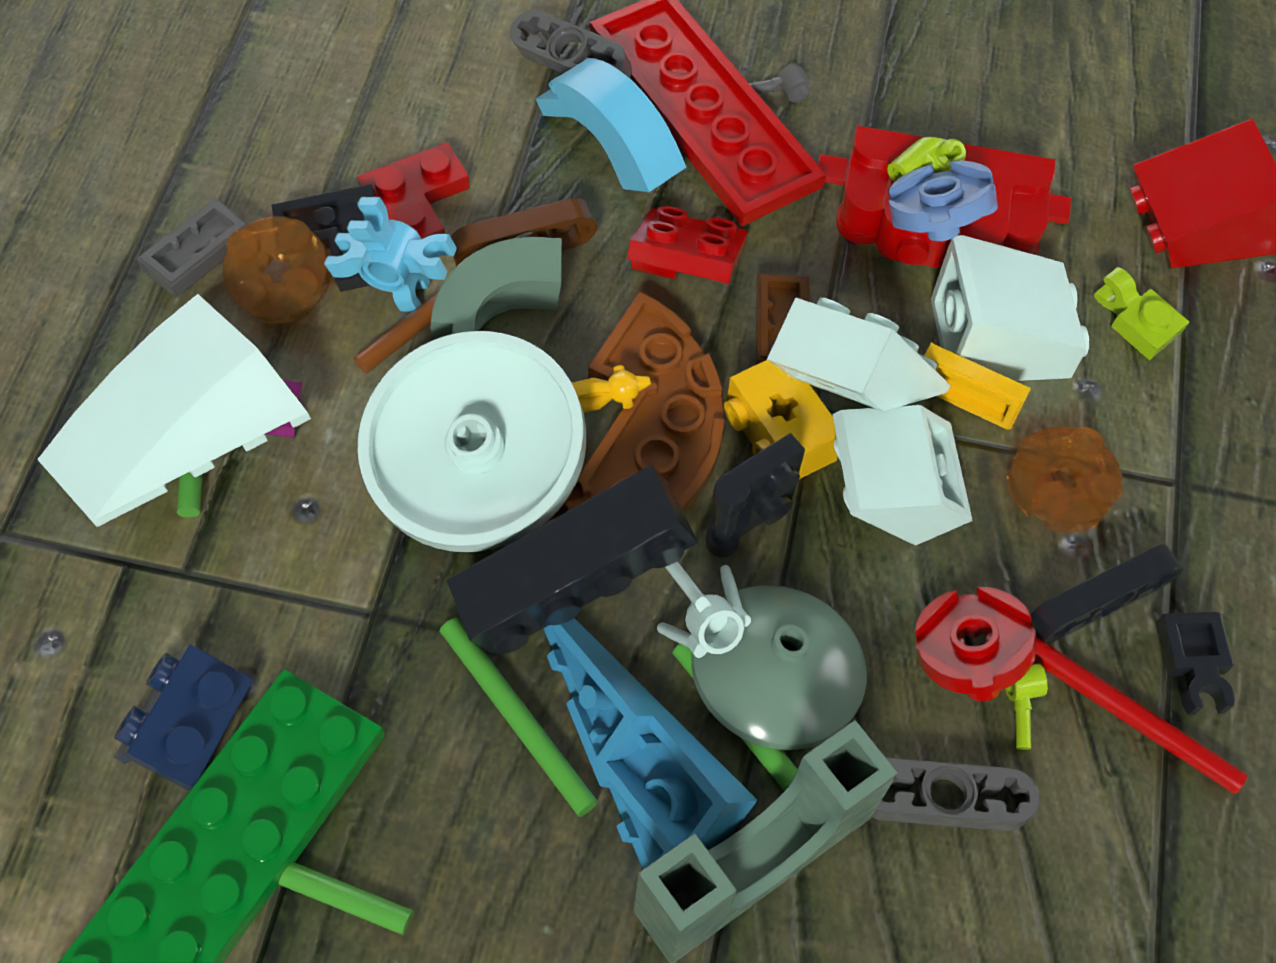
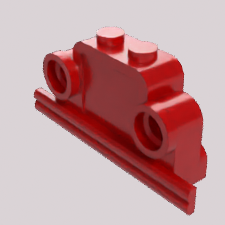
[818,126,1071,269]

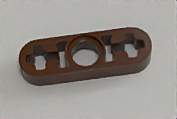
[451,198,597,266]

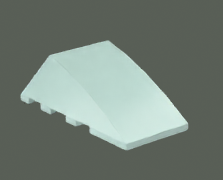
[38,294,311,527]

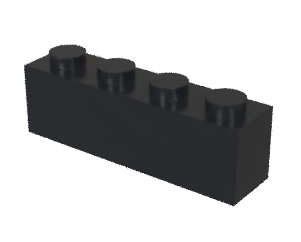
[447,464,698,655]

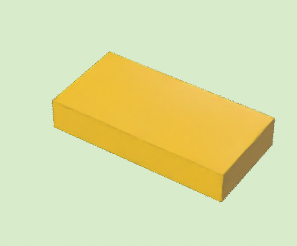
[924,343,1031,430]

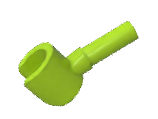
[1005,664,1048,750]

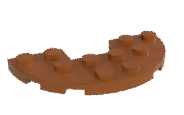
[489,292,724,553]

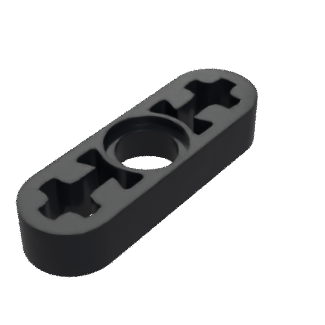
[1030,544,1184,644]

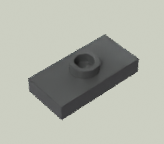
[137,198,254,298]

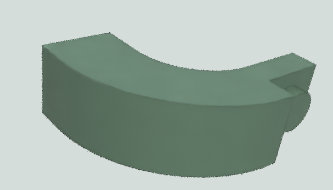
[430,237,562,342]

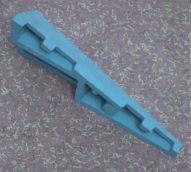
[543,618,757,869]

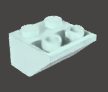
[833,405,973,546]

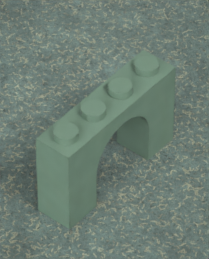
[633,720,898,963]

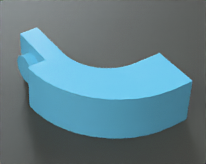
[536,58,686,192]

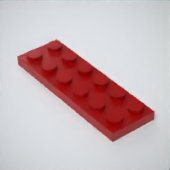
[590,0,826,226]

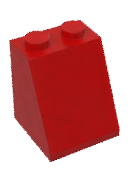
[1128,118,1276,269]

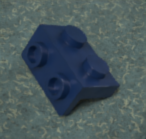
[114,644,254,790]

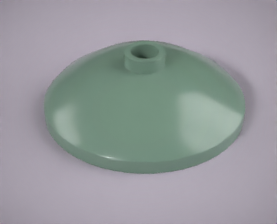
[691,585,867,750]

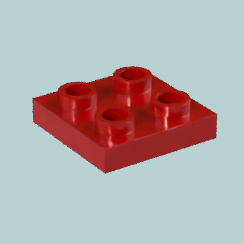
[627,206,749,284]

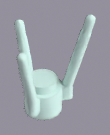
[657,561,751,658]

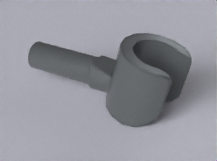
[749,64,810,102]

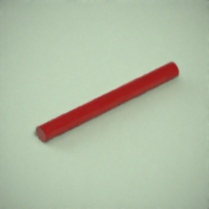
[1034,637,1248,795]

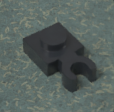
[1155,612,1235,715]

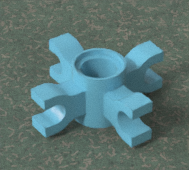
[324,197,457,312]

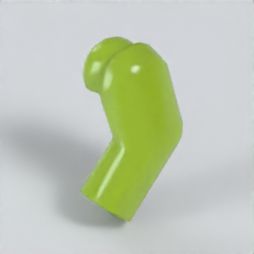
[887,137,966,182]

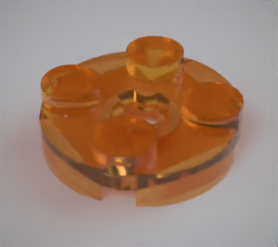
[223,217,332,323]
[1007,427,1122,533]

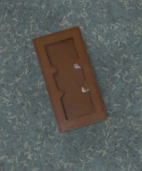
[755,273,810,365]

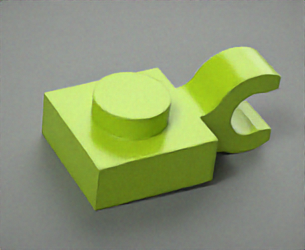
[1094,267,1190,361]

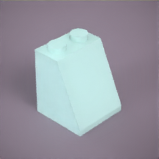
[930,235,1089,381]

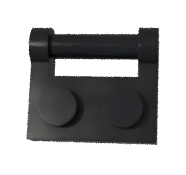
[706,433,805,557]

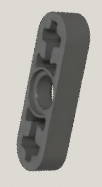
[510,10,632,78]
[872,758,1040,831]

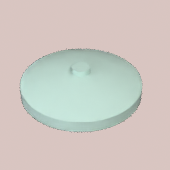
[358,331,586,552]

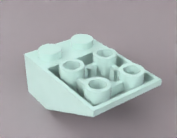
[767,297,950,411]

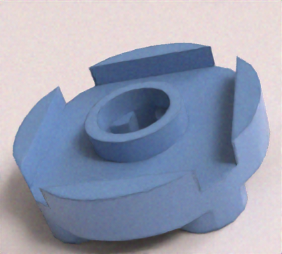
[888,161,998,241]

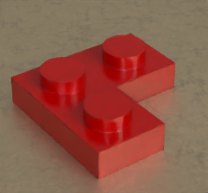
[357,142,470,239]

